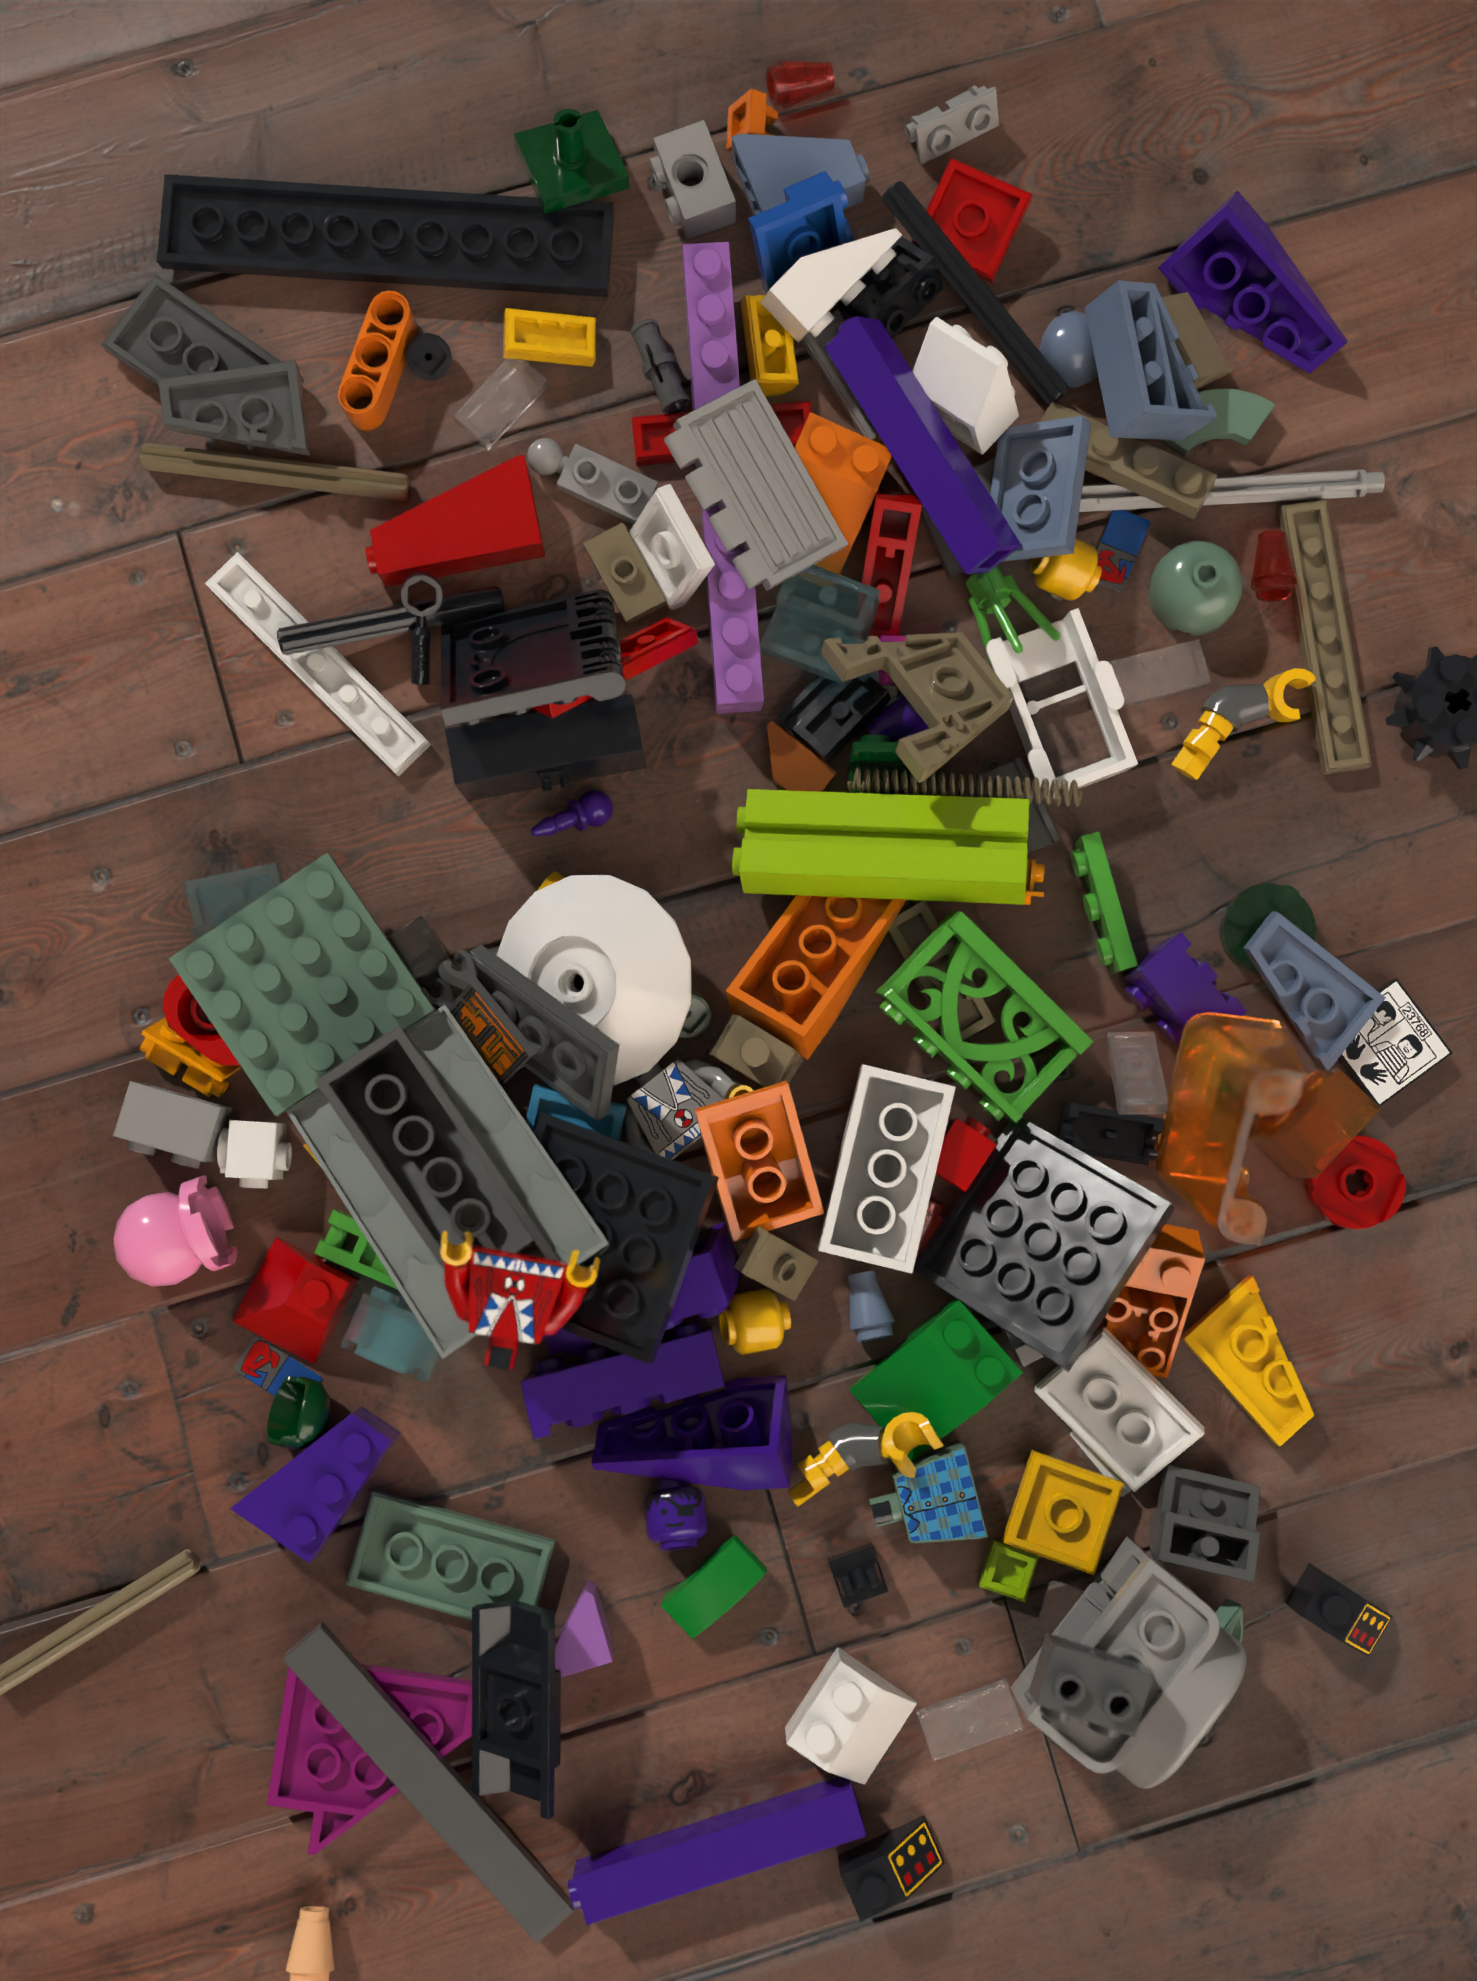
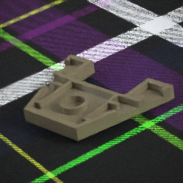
[821,632,1014,782]

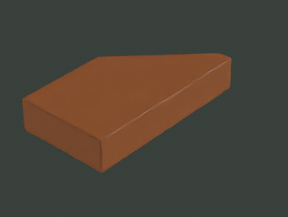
[766,720,837,792]

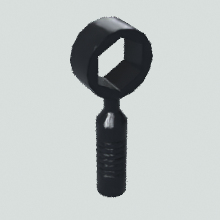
[400,572,443,685]

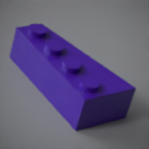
[520,1321,725,1440]

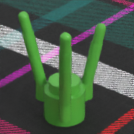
[966,566,1060,664]

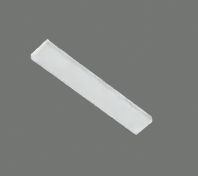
[205,552,431,777]

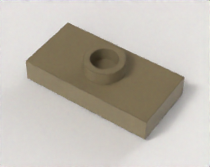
[583,522,667,626]
[734,1226,819,1301]

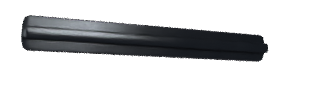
[277,586,505,655]

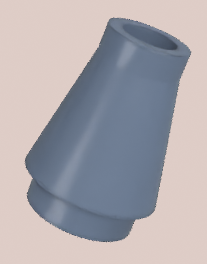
[847,1271,896,1343]

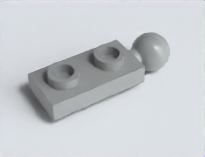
[527,438,658,525]

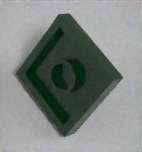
[513,109,629,214]

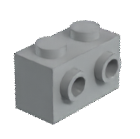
[113,1081,233,1169]

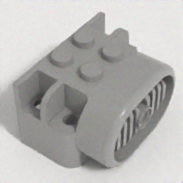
[1010,1537,1247,1789]

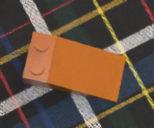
[726,895,906,1060]

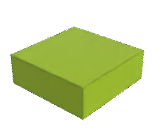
[978,1538,1039,1602]

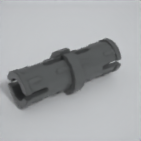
[630,319,690,414]

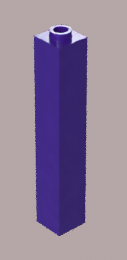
[824,316,1022,574]
[568,1777,866,1925]

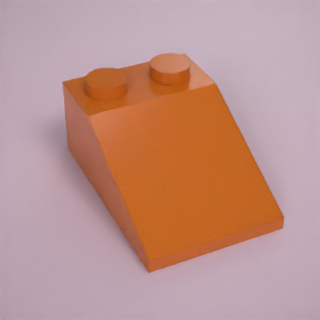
[795,412,892,588]
[694,1081,824,1242]

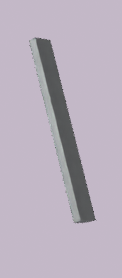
[282,1621,574,1944]

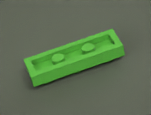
[1070,831,1138,975]

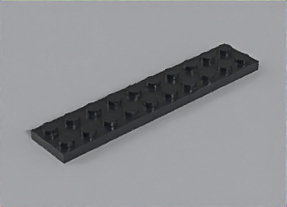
[157,174,615,297]

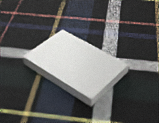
[1034,1326,1205,1492]

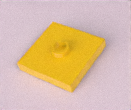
[1002,1450,1124,1575]

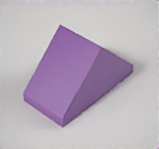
[555,1580,615,1677]

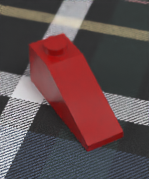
[853,489,922,638]

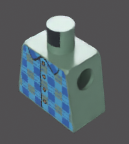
[869,1440,988,1543]

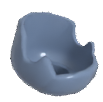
[1038,311,1098,388]

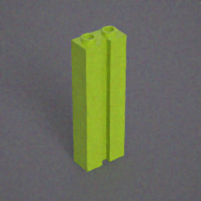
[732,789,1029,905]

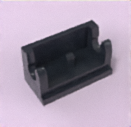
[1057,1102,1165,1166]

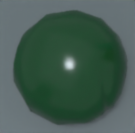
[267,1376,331,1450]

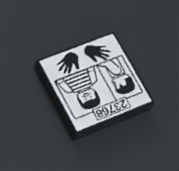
[1338,978,1453,1108]

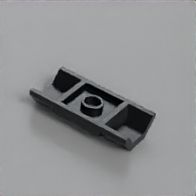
[472,1600,561,1820]

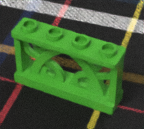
[875,910,1094,1123]

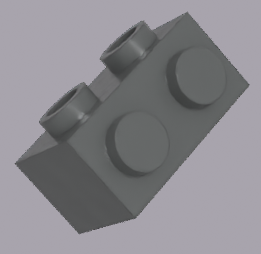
[1029,1632,1153,1738]

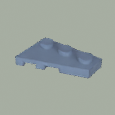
[1243,911,1386,1072]

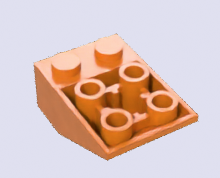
[1093,1224,1205,1378]

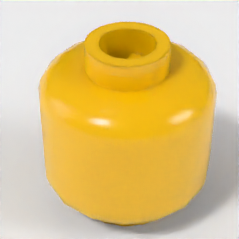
[1030,538,1102,601]
[718,1288,791,1355]

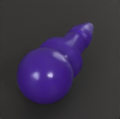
[531,790,613,836]

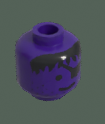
[643,1479,708,1551]

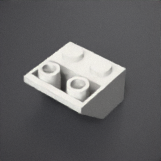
[913,317,1019,455]

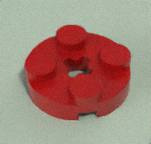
[1306,1136,1406,1230]

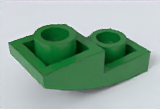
[660,1535,768,1639]

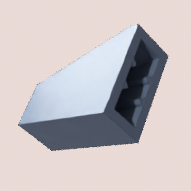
[732,134,870,215]

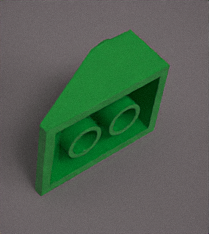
[849,1296,1023,1462]

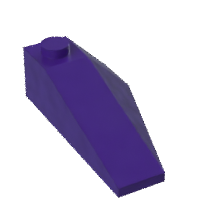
[1158,190,1347,373]
[591,1375,793,1490]

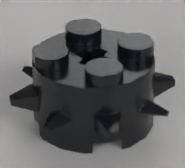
[1385,646,1477,770]

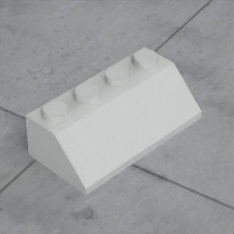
[817,1064,956,1273]

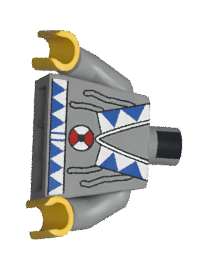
[623,1059,754,1160]

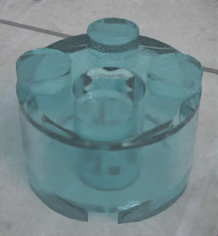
[340,1286,440,1383]

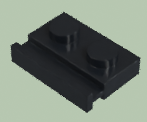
[778,665,891,763]

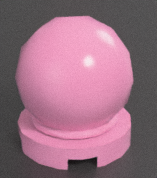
[114,1175,238,1287]

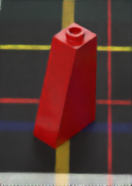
[365,455,546,587]

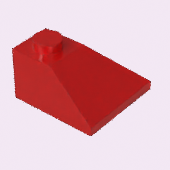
[232,1237,360,1364]

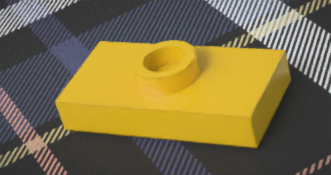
[503,308,596,367]

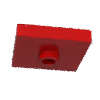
[911,158,1033,283]

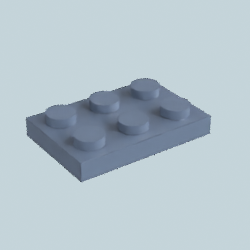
[990,415,1091,561]

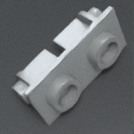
[904,85,999,165]

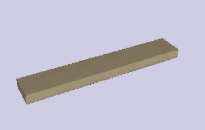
[1278,500,1372,775]

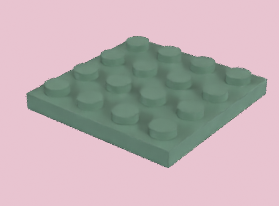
[169,852,436,1116]

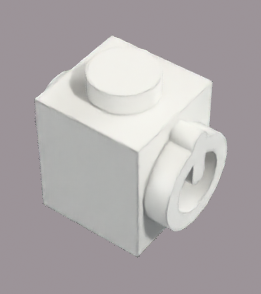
[217,1120,292,1188]

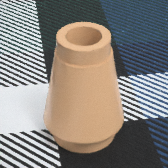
[285,1906,335,1981]

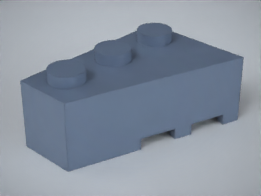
[1085,280,1218,441]

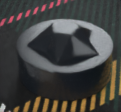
[405,333,452,381]

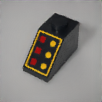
[1285,1563,1393,1657]
[838,1815,945,1922]

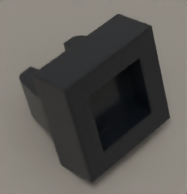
[827,1543,889,1608]

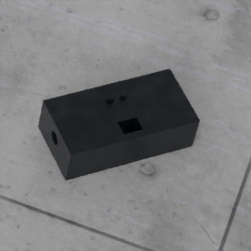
[445,694,647,801]

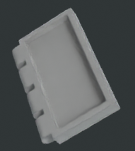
[664,379,848,591]

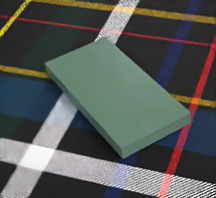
[346,1489,556,1620]

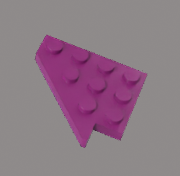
[266,1664,472,1855]

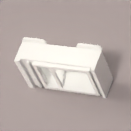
[985,608,1138,802]

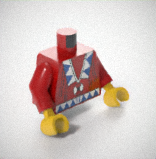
[440,1231,600,1369]

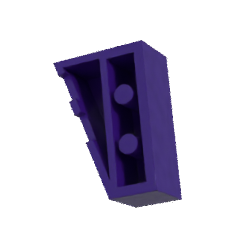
[230,1406,401,1563]

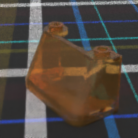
[1154,1012,1306,1246]

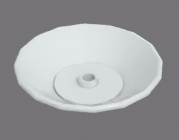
[497,875,692,1086]

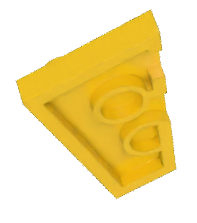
[1180,1275,1314,1447]

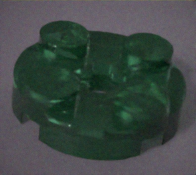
[1219,883,1316,976]

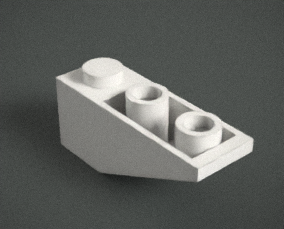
[760,228,902,343]

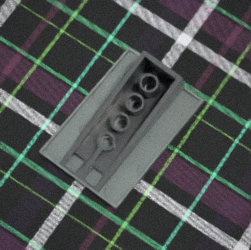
[286,1005,609,1359]

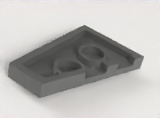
[158,361,310,456]

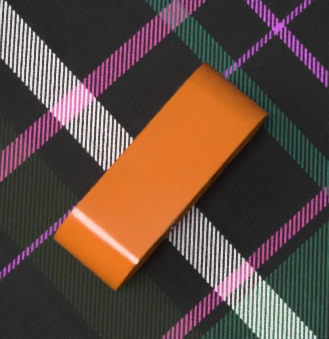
[338,291,417,431]

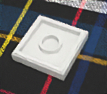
[629,484,715,610]

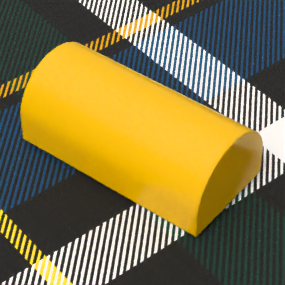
[740,295,799,396]

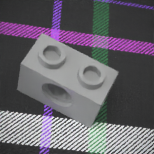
[649,120,736,240]

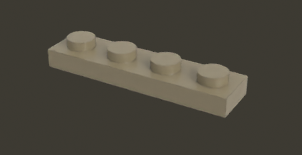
[1040,402,1217,519]

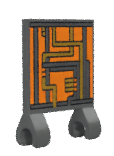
[422,950,537,1086]

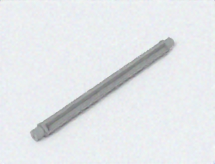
[1079,469,1385,512]

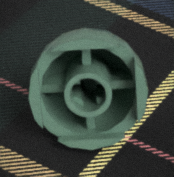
[1148,541,1243,636]

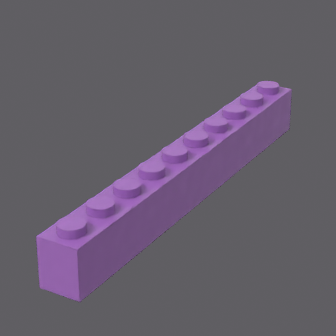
[682,242,764,714]

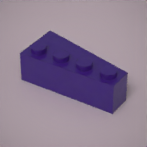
[1121,932,1300,1115]
[544,1222,743,1355]

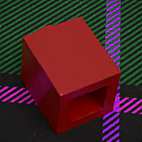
[936,1116,997,1192]

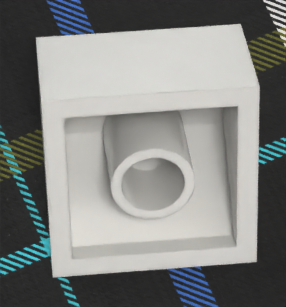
[785,1647,917,1785]

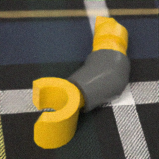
[1171,668,1316,780]
[787,1412,944,1507]

